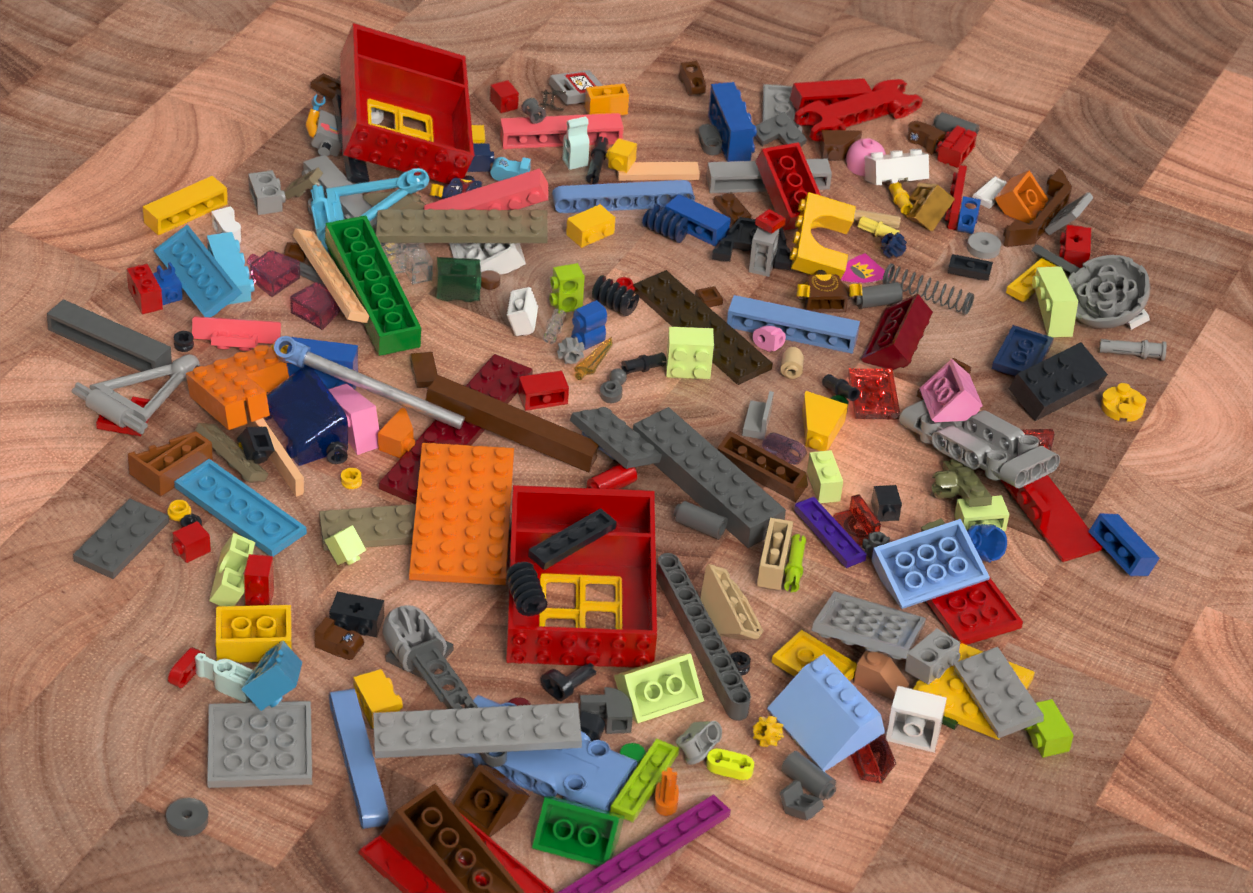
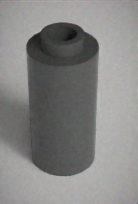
[933,112,979,135]
[853,282,903,309]
[674,501,728,540]
[781,751,837,801]

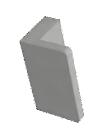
[742,391,774,440]

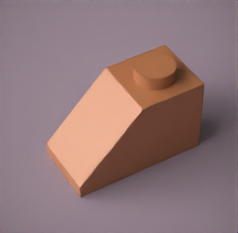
[854,650,909,700]

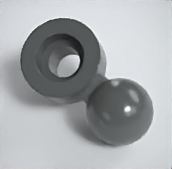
[600,368,627,403]

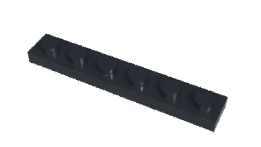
[332,94,370,184]

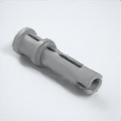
[1099,339,1167,361]

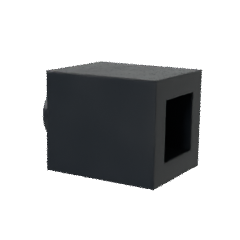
[871,485,902,522]

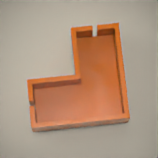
[186,345,290,430]

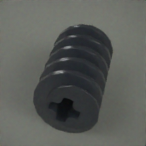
[592,275,639,316]
[506,562,548,616]

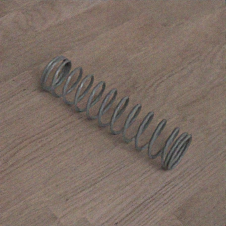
[882,263,974,315]

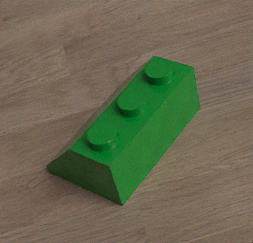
[532,796,625,866]

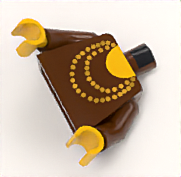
[796,270,862,313]

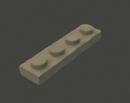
[195,423,268,483]

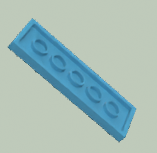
[154,224,242,317]
[174,459,307,557]

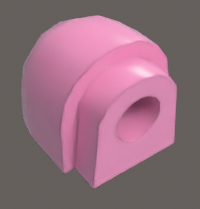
[753,326,786,352]

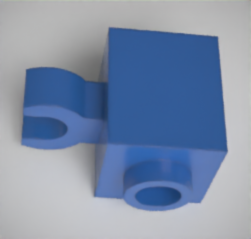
[153,262,183,305]

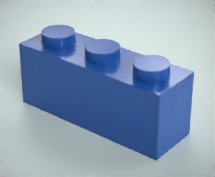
[665,194,731,246]
[1089,513,1160,576]

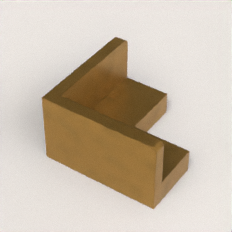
[906,183,955,231]

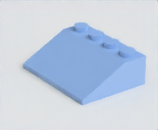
[872,519,990,609]
[767,654,885,772]

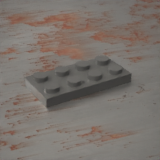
[570,407,662,469]
[73,498,169,579]

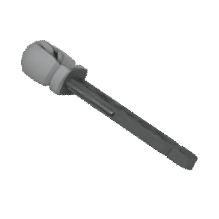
[383,605,507,767]

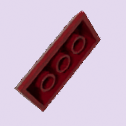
[861,293,933,371]

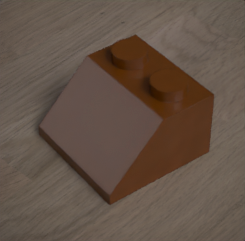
[454,764,530,837]

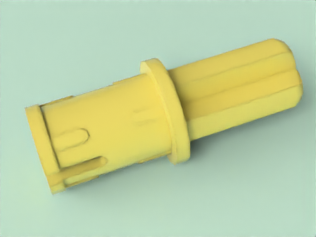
[858,216,900,237]

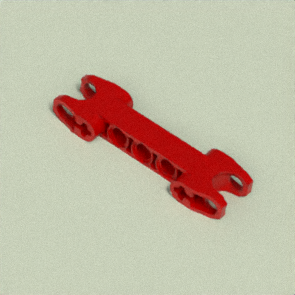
[794,79,923,141]

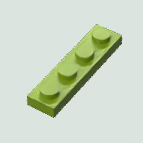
[610,738,679,822]

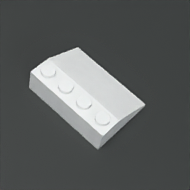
[449,243,526,279]

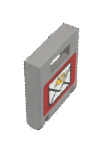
[549,70,603,105]

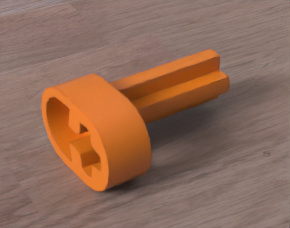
[654,767,679,816]

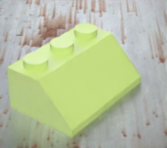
[614,653,704,723]

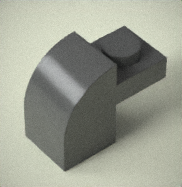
[579,687,633,734]

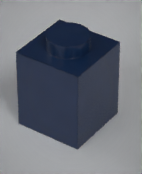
[467,143,494,172]

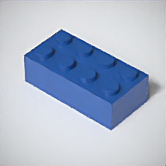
[708,82,756,162]

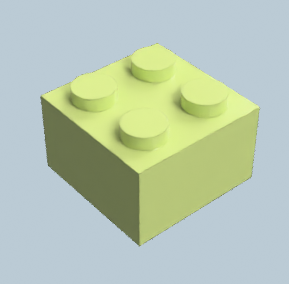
[666,327,714,379]

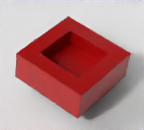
[755,209,786,234]

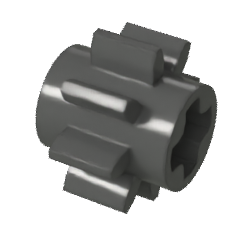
[862,532,890,560]

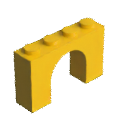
[789,192,856,279]

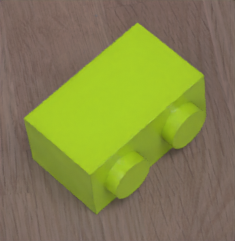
[1024,699,1074,758]

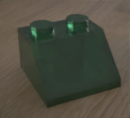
[436,257,482,302]

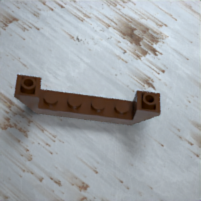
[1003,168,1072,247]

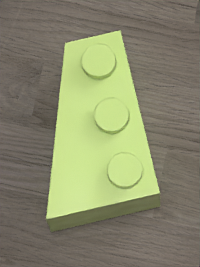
[1032,266,1078,338]

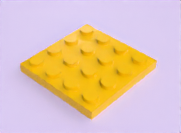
[913,643,1035,740]

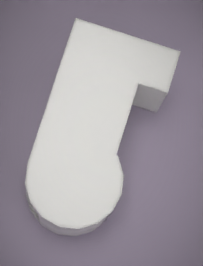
[211,206,241,243]

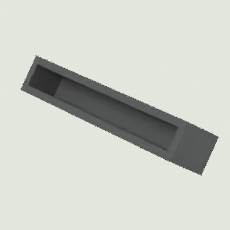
[47,299,172,372]

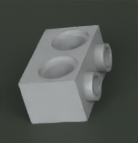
[248,170,286,215]
[749,227,779,277]
[905,629,960,685]

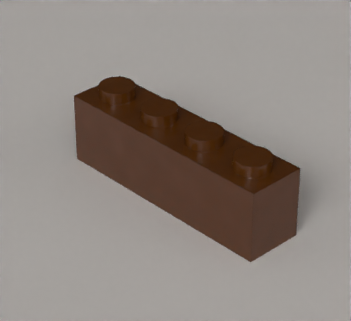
[717,431,808,503]

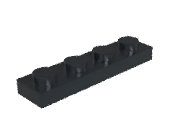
[528,508,617,570]

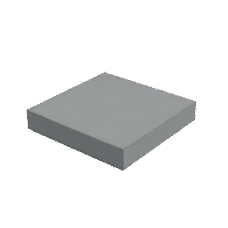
[1045,192,1094,235]

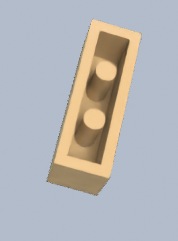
[757,518,793,590]

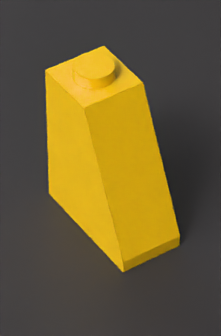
[802,391,848,451]

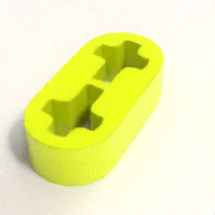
[706,749,754,780]

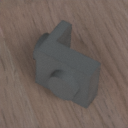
[780,780,824,821]

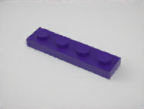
[794,497,867,568]

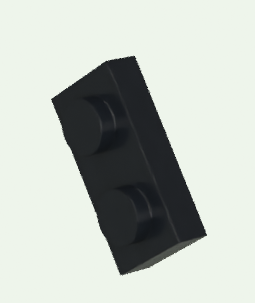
[947,254,993,281]

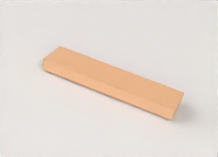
[617,162,700,181]

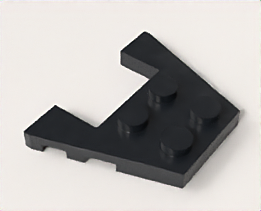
[712,217,793,271]

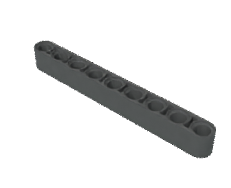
[656,553,751,721]

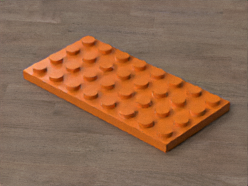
[409,443,514,585]

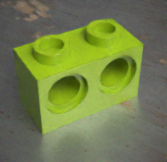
[549,263,585,314]

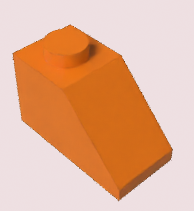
[378,407,415,458]

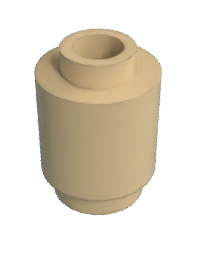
[781,347,804,379]

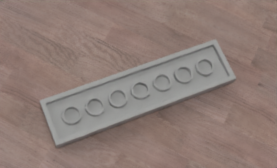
[373,703,582,758]

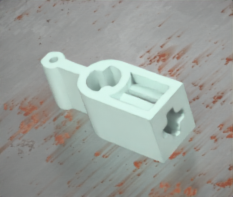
[562,116,589,170]
[195,653,253,703]

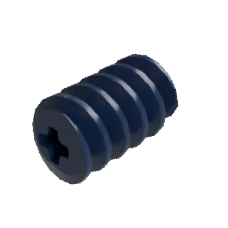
[642,204,688,243]

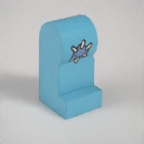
[490,157,531,181]

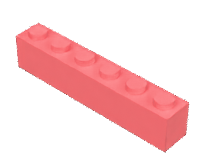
[500,113,623,149]
[424,168,548,210]

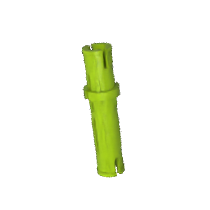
[784,534,806,592]

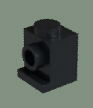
[237,426,275,464]

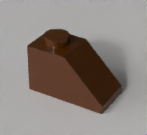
[820,130,862,161]

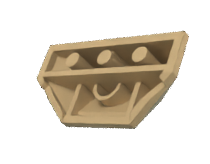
[700,564,763,640]

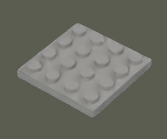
[812,591,926,659]
[208,701,312,788]

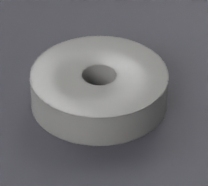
[967,232,1001,259]

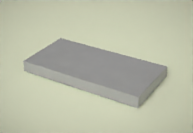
[762,84,802,132]

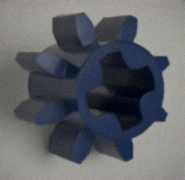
[880,232,907,258]

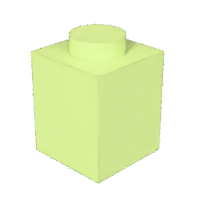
[324,525,366,565]

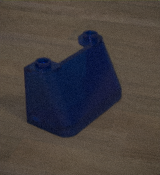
[264,366,348,466]

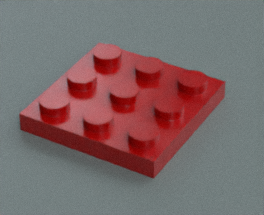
[926,578,1023,645]

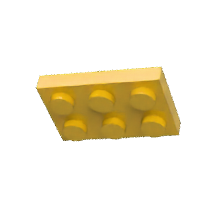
[772,630,857,681]

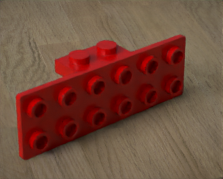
[1001,475,1102,562]

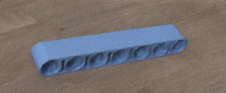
[552,180,695,213]
[329,688,389,829]

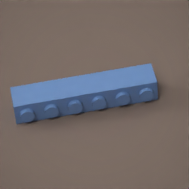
[727,295,860,354]

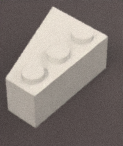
[864,149,929,185]

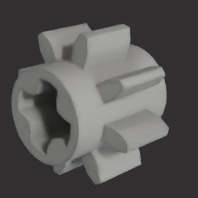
[557,337,585,364]

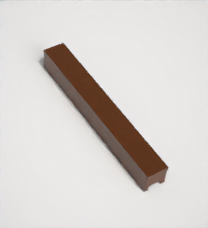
[425,375,599,473]

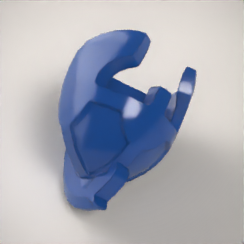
[967,524,1007,563]

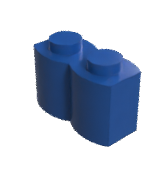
[571,300,607,350]

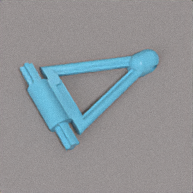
[310,168,429,255]

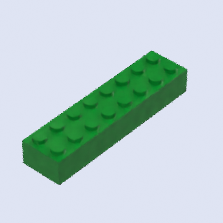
[325,215,422,356]

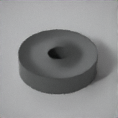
[166,798,209,837]

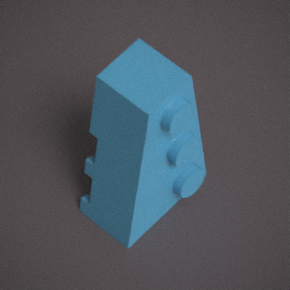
[241,640,303,711]

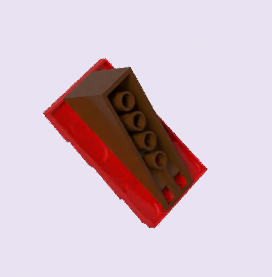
[358,783,555,893]

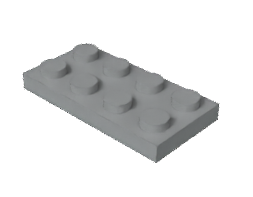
[954,647,1044,739]

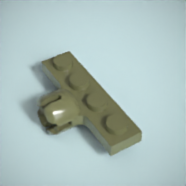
[932,459,992,507]

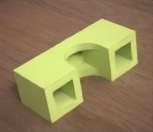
[209,533,255,607]

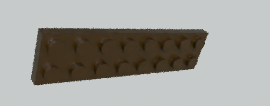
[633,270,773,385]

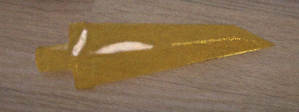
[574,336,613,380]

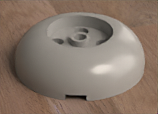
[1068,255,1150,329]

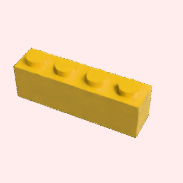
[143,176,228,236]

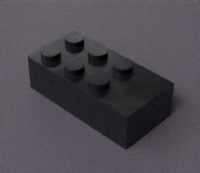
[1008,342,1108,421]

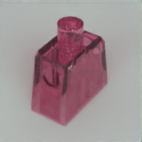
[247,250,300,297]
[290,283,341,330]

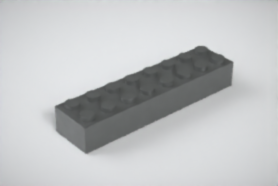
[633,407,786,548]

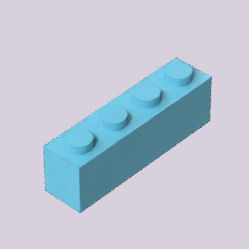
[207,232,254,305]

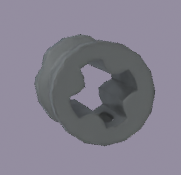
[521,98,546,124]

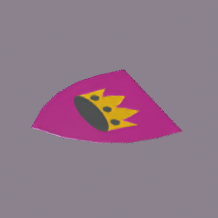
[841,253,889,283]

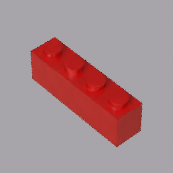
[789,78,873,111]

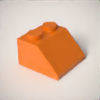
[994,170,1049,224]

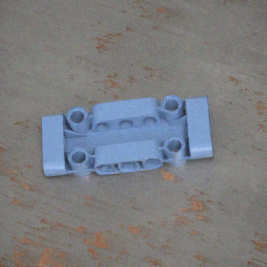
[459,695,637,812]

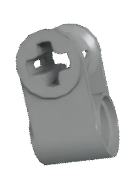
[676,721,722,765]

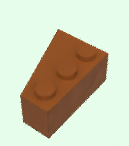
[128,431,213,497]

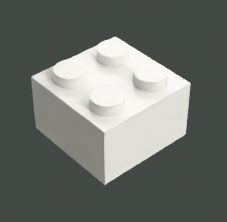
[886,686,947,753]

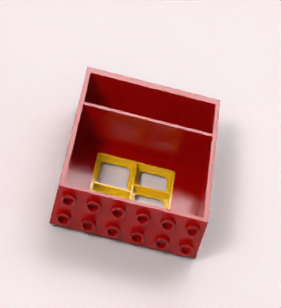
[340,23,474,184]
[506,485,657,668]

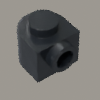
[580,711,606,742]

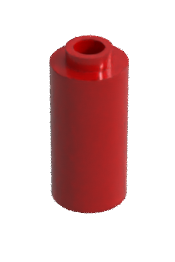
[586,464,637,489]

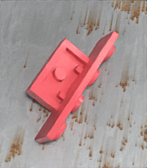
[192,316,281,351]

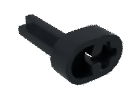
[540,663,596,701]

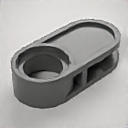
[698,124,722,155]

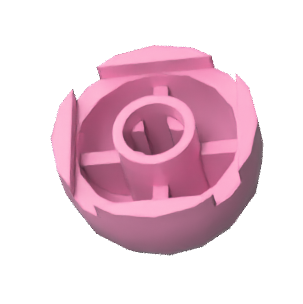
[846,138,886,176]

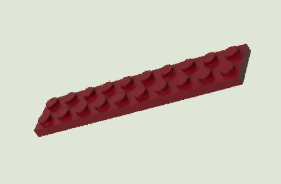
[379,354,533,504]

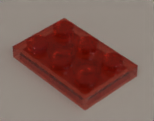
[848,368,900,420]

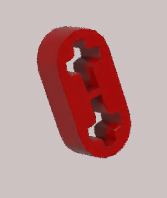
[168,647,205,688]

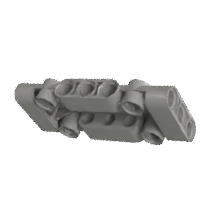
[899,400,1060,488]

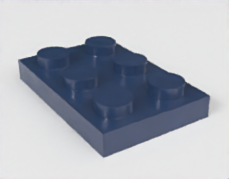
[992,325,1054,376]

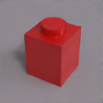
[490,80,519,113]
[171,521,211,563]

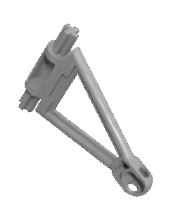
[72,354,200,434]

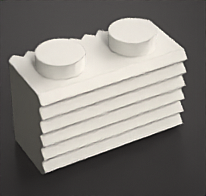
[507,287,538,336]

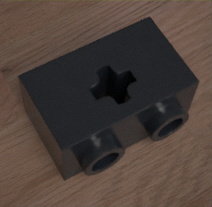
[329,592,384,638]

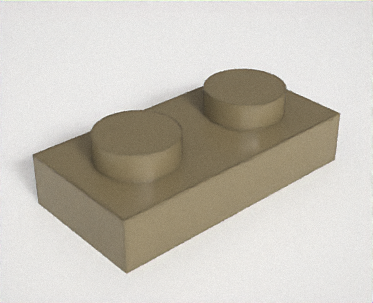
[284,167,323,199]

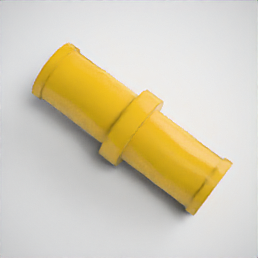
[889,182,913,215]

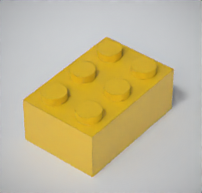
[216,605,292,663]

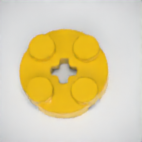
[1101,383,1147,422]

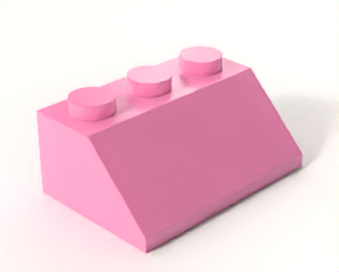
[920,359,983,422]

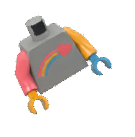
[305,94,342,156]

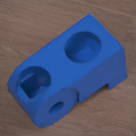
[957,196,981,234]

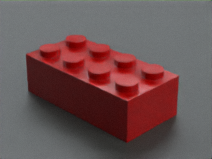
[755,142,821,231]

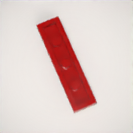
[945,165,967,230]

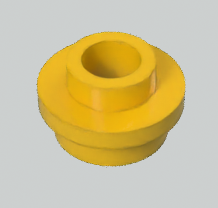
[167,500,191,521]

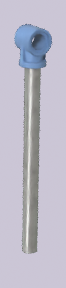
[274,336,465,429]

